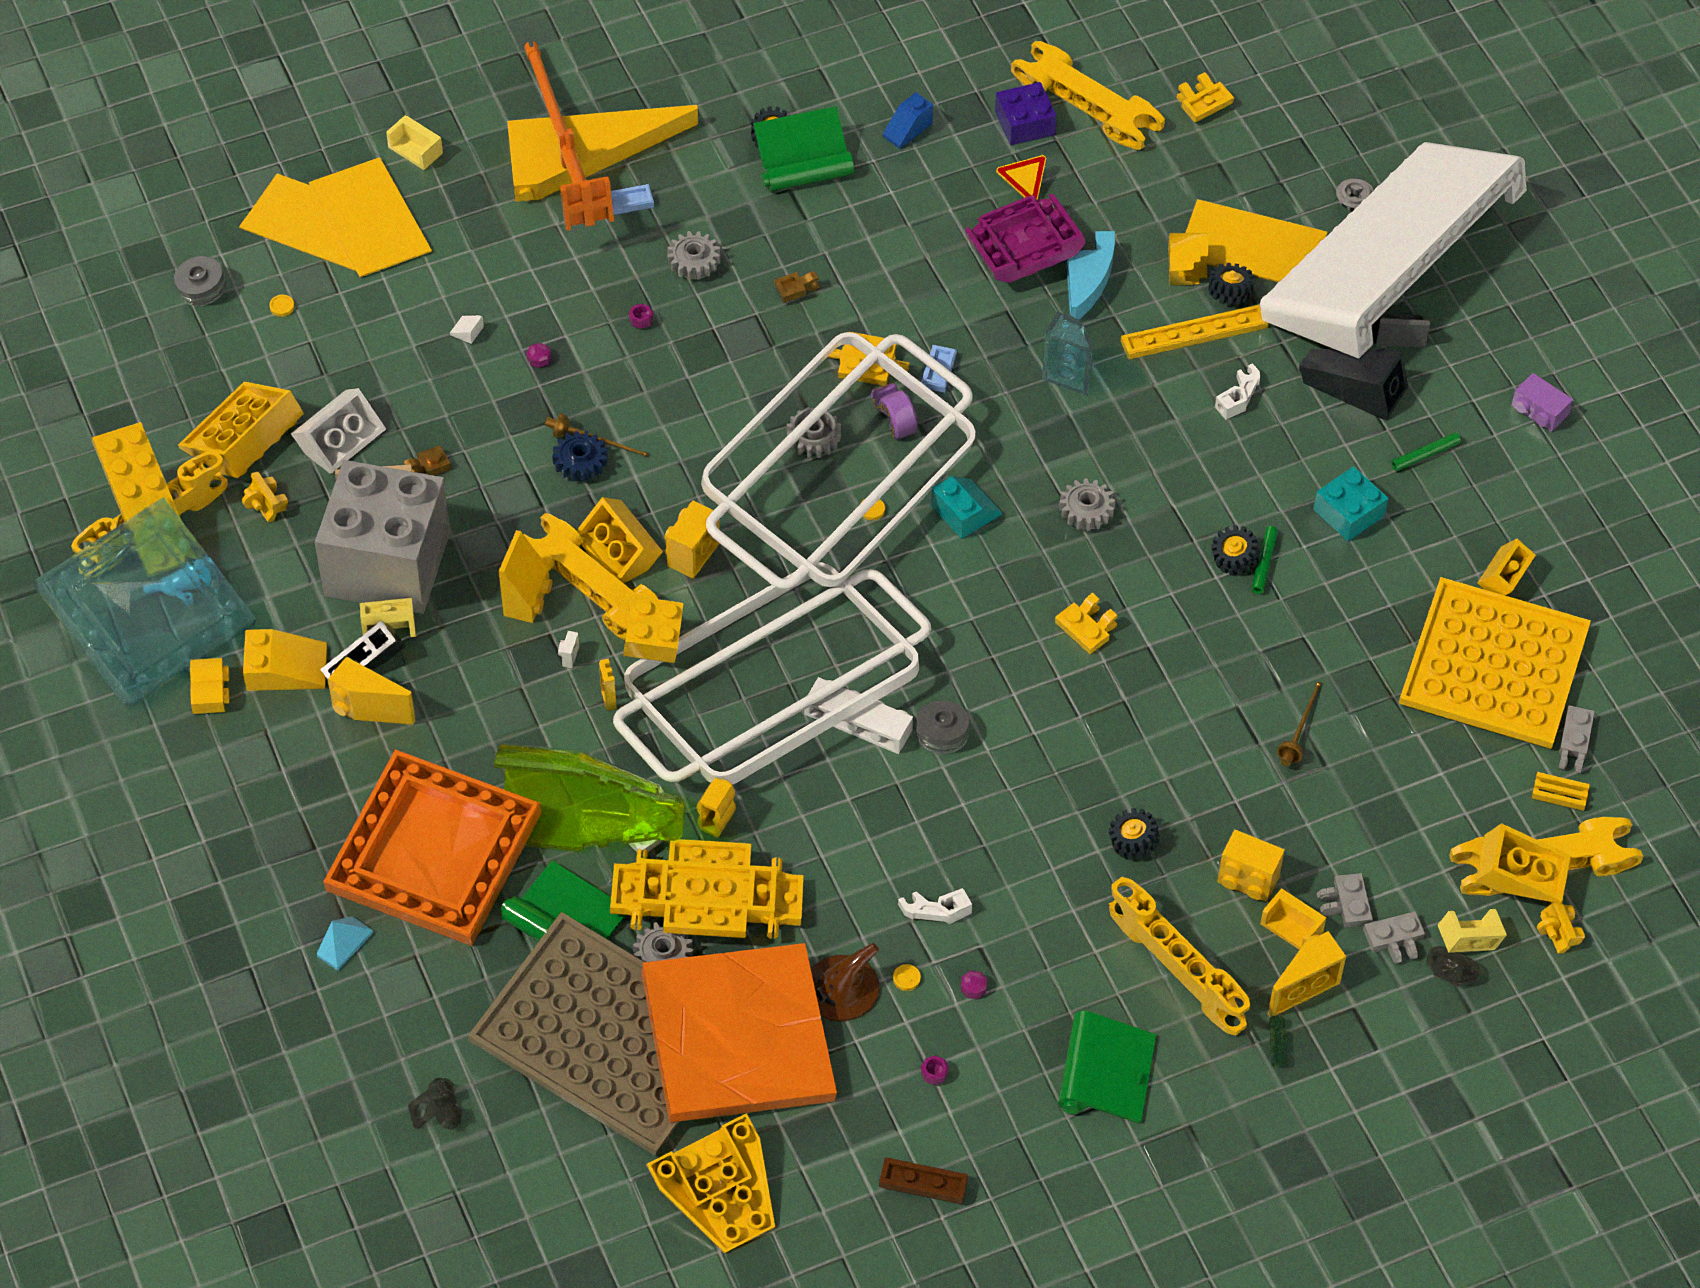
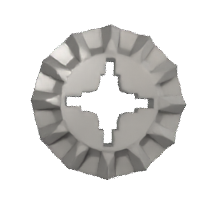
[1336,179,1374,210]

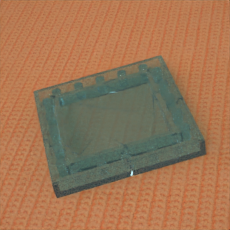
[34,497,257,710]

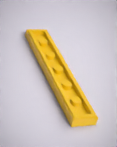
[1121,305,1269,360]

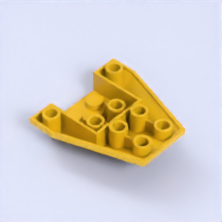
[646,1113,775,1253]

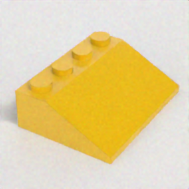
[178,382,304,478]

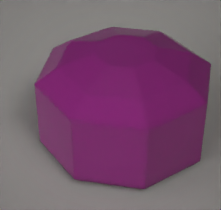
[629,304,653,329]
[526,343,552,368]
[961,971,987,999]
[921,1055,949,1085]

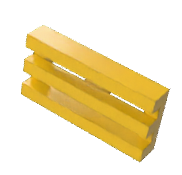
[599,659,617,711]
[1531,772,1590,811]

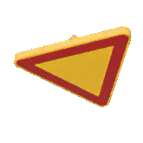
[996,155,1046,200]

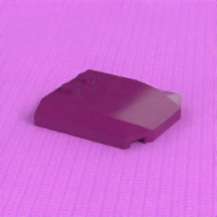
[965,194,1085,283]

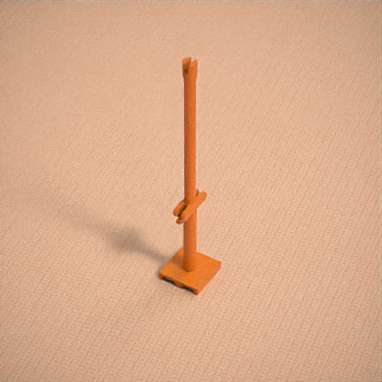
[524,41,614,231]

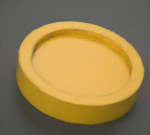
[269,294,294,317]
[861,499,885,521]
[893,964,921,991]

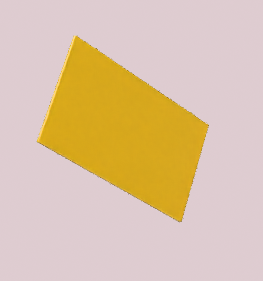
[309,157,432,277]
[239,173,356,271]
[1185,199,1328,282]

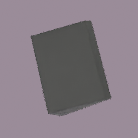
[1375,313,1430,347]

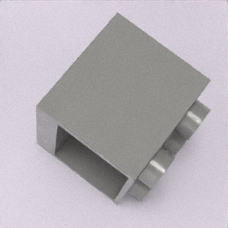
[315,460,450,614]

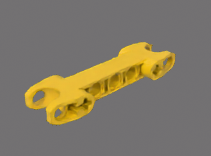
[1011,41,1165,150]
[71,451,228,579]
[523,513,658,640]
[1449,817,1643,896]
[1109,877,1250,1036]

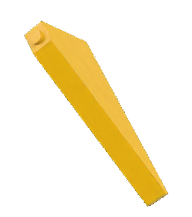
[507,105,698,202]

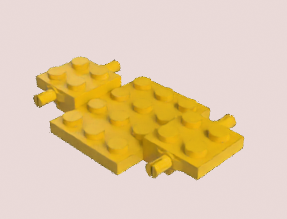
[610,839,804,939]

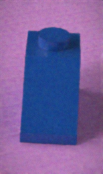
[883,92,933,149]

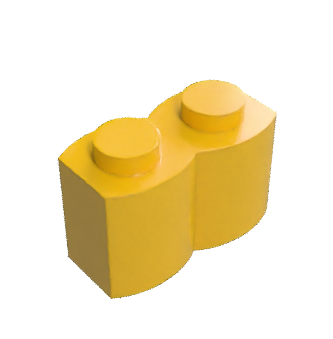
[190,658,230,714]
[697,777,736,837]

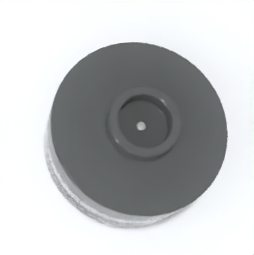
[174,256,227,306]
[916,700,969,754]

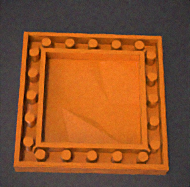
[323,749,542,946]
[641,943,837,1123]

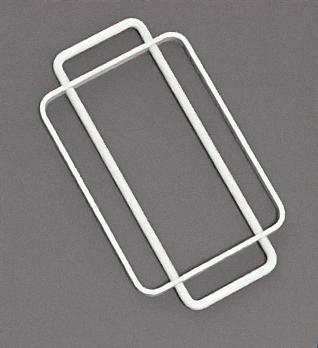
[701,332,975,589]
[613,562,931,784]

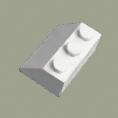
[291,388,386,473]

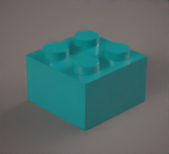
[1313,466,1388,542]

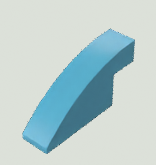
[1066,231,1115,323]

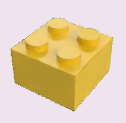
[664,500,720,579]
[623,596,683,663]
[1217,829,1285,902]

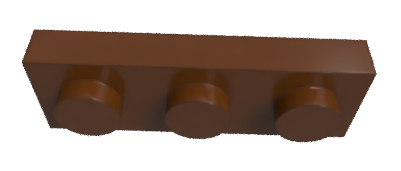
[879,1157,968,1204]

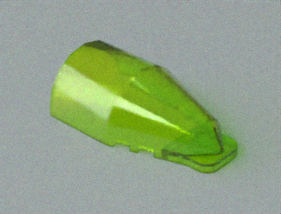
[494,743,685,851]

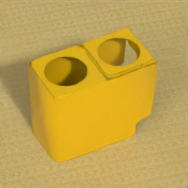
[1168,233,1208,285]

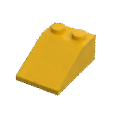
[499,530,552,623]
[243,629,327,691]
[328,657,416,725]
[1476,823,1571,903]
[1268,931,1346,1018]

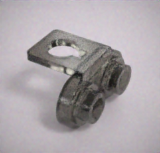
[1426,946,1480,986]
[408,1078,462,1130]

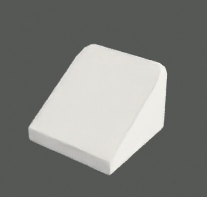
[450,315,484,344]

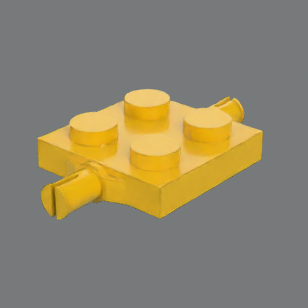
[828,332,910,386]

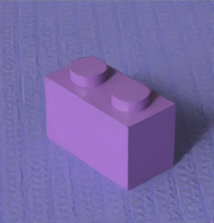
[1511,373,1573,432]

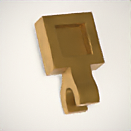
[774,271,820,303]
[404,445,451,476]

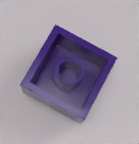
[995,82,1056,146]

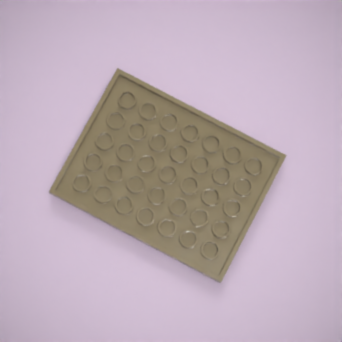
[468,912,679,1156]

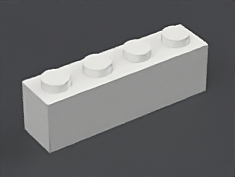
[804,677,913,754]

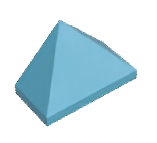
[317,916,373,971]

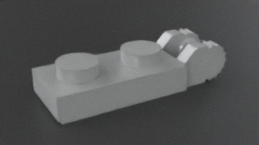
[1558,705,1594,773]

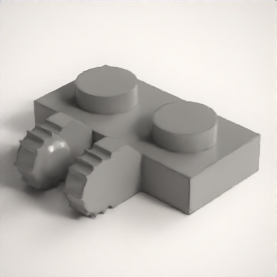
[1317,873,1373,928]
[1363,911,1425,964]

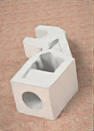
[1215,363,1260,420]
[898,888,972,924]

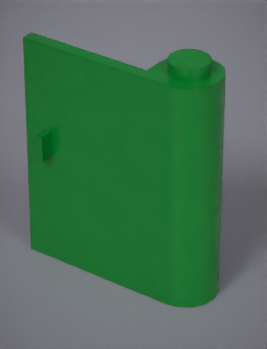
[753,106,854,191]
[501,861,627,942]
[1058,1011,1156,1124]

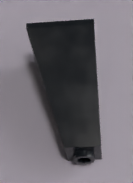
[1299,349,1409,420]

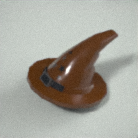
[811,943,879,1022]

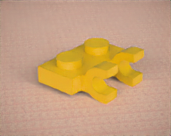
[1176,72,1234,123]
[1055,593,1117,655]

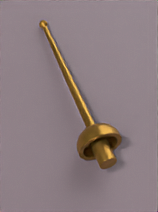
[545,413,648,457]
[1277,682,1321,767]

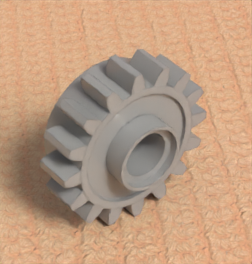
[667,231,720,280]
[787,407,841,458]
[1059,478,1115,531]
[633,922,693,962]

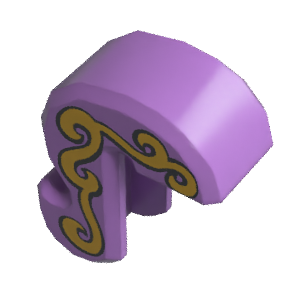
[871,383,918,440]

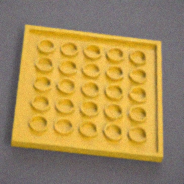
[1399,577,1591,749]

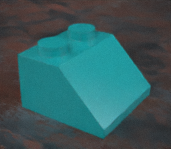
[931,476,1002,539]

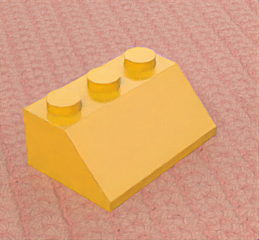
[576,497,663,583]

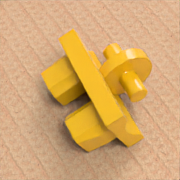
[242,472,288,522]
[1537,902,1585,954]

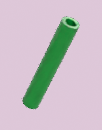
[1391,432,1461,472]
[1251,526,1278,594]

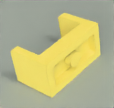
[387,115,443,170]
[360,598,416,637]
[1438,909,1507,953]

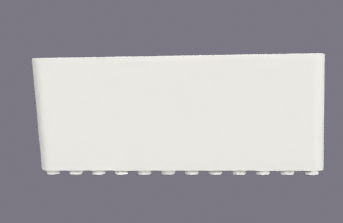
[1260,142,1527,358]

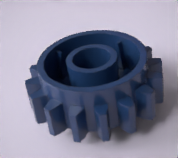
[552,431,608,482]

